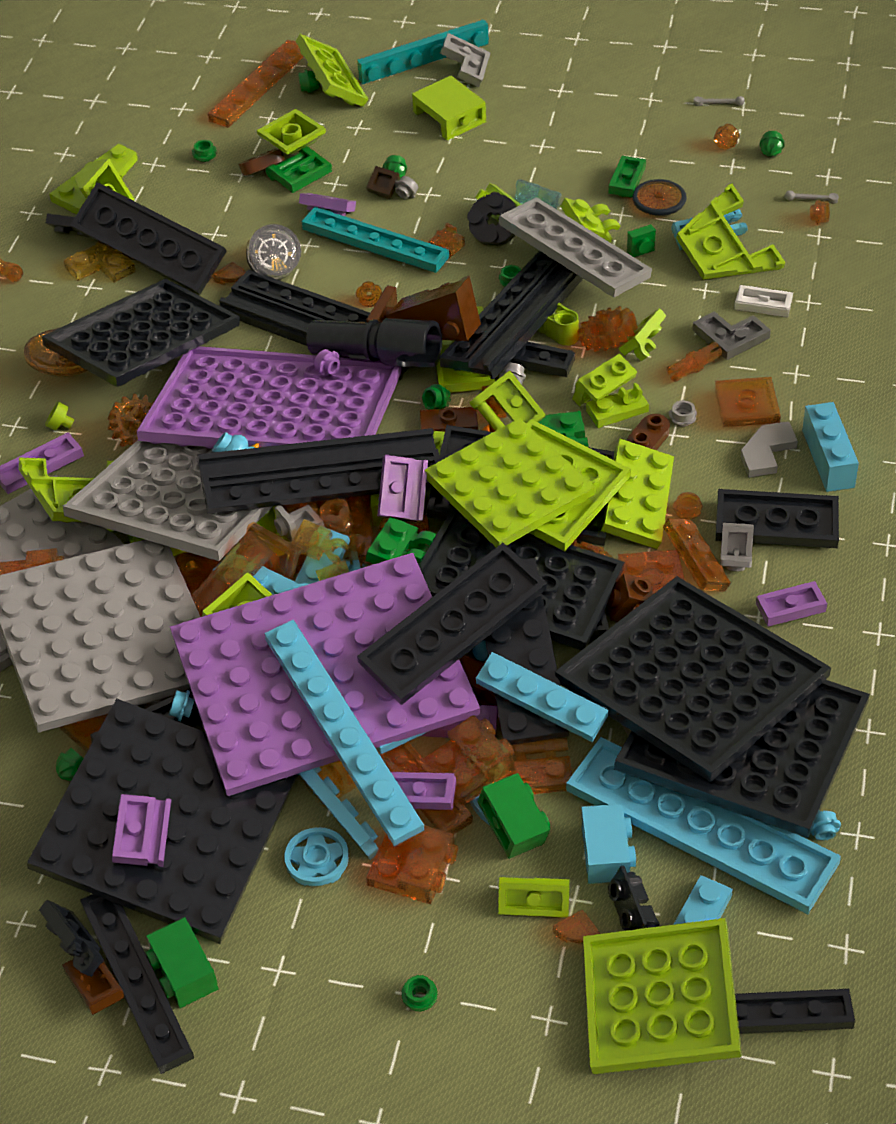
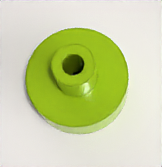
[45,401,75,431]

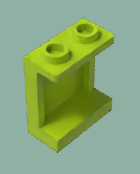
[412,75,486,141]

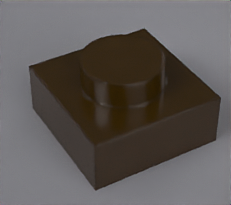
[366,166,400,199]

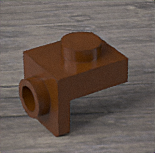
[607,574,653,622]

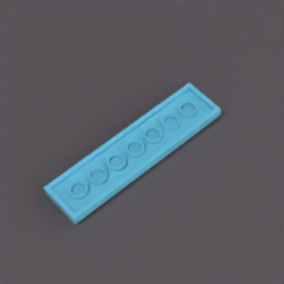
[566,737,841,914]

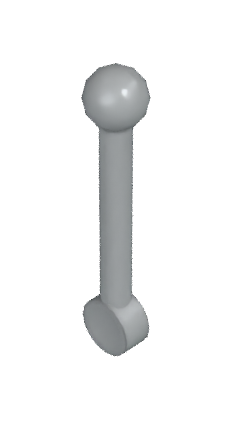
[694,96,745,106]
[784,191,839,204]

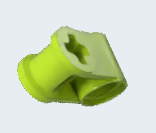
[537,302,579,346]

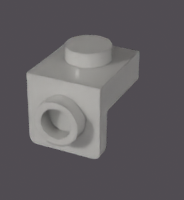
[274,505,324,545]
[720,523,754,571]

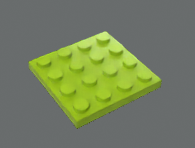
[425,418,595,547]
[527,419,631,552]
[583,918,742,1074]

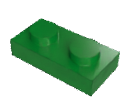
[608,155,646,198]

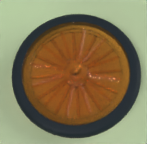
[632,179,687,216]

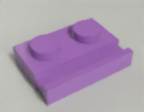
[377,455,428,522]
[112,794,171,867]

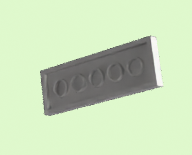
[499,197,652,298]

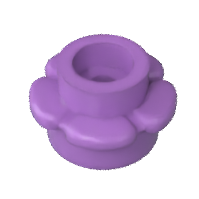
[314,349,340,377]

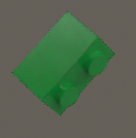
[477,773,550,859]
[145,917,219,1008]

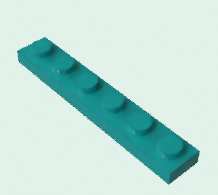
[357,19,489,84]
[301,207,449,273]

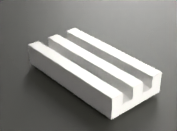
[734,285,793,317]

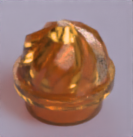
[714,123,740,150]

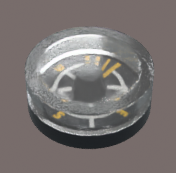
[246,224,301,280]

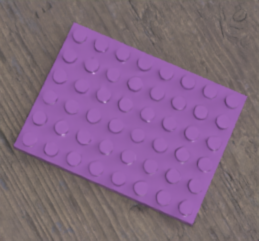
[137,346,402,449]
[170,553,480,796]

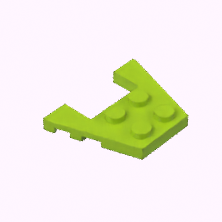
[676,183,786,280]
[18,457,113,523]

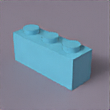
[802,402,859,492]

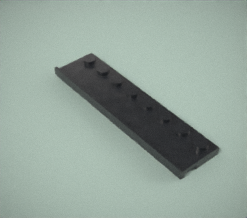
[439,250,584,379]
[218,269,410,380]
[196,428,440,514]

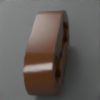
[238,148,285,176]

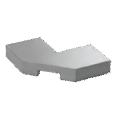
[741,421,798,478]

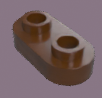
[627,414,670,450]

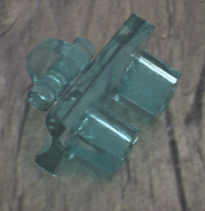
[514,179,561,210]

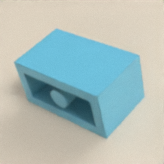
[581,804,636,884]

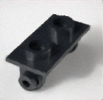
[607,866,660,931]

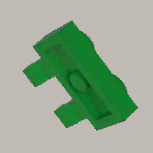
[365,517,436,565]

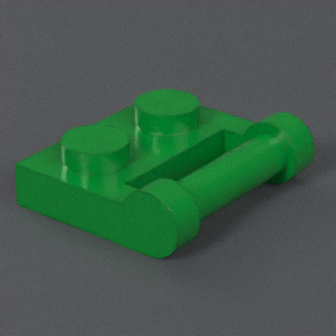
[265,146,332,193]

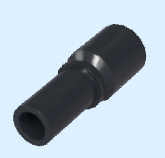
[306,318,442,367]

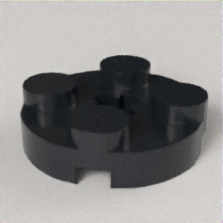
[467,192,517,246]

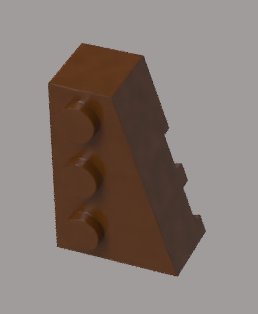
[388,275,481,341]

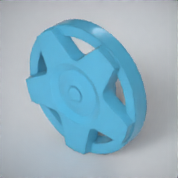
[284,827,349,886]

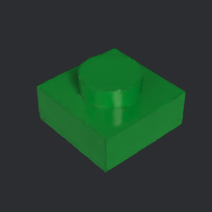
[627,224,656,257]

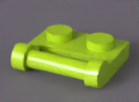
[469,371,546,431]

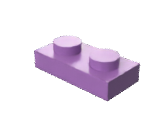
[299,193,356,216]
[756,581,827,626]
[391,772,456,810]

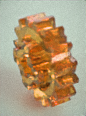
[577,306,638,352]
[108,394,155,447]

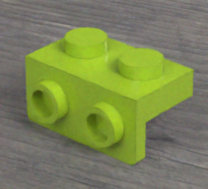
[572,353,637,407]

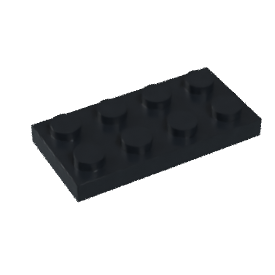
[715,489,839,548]

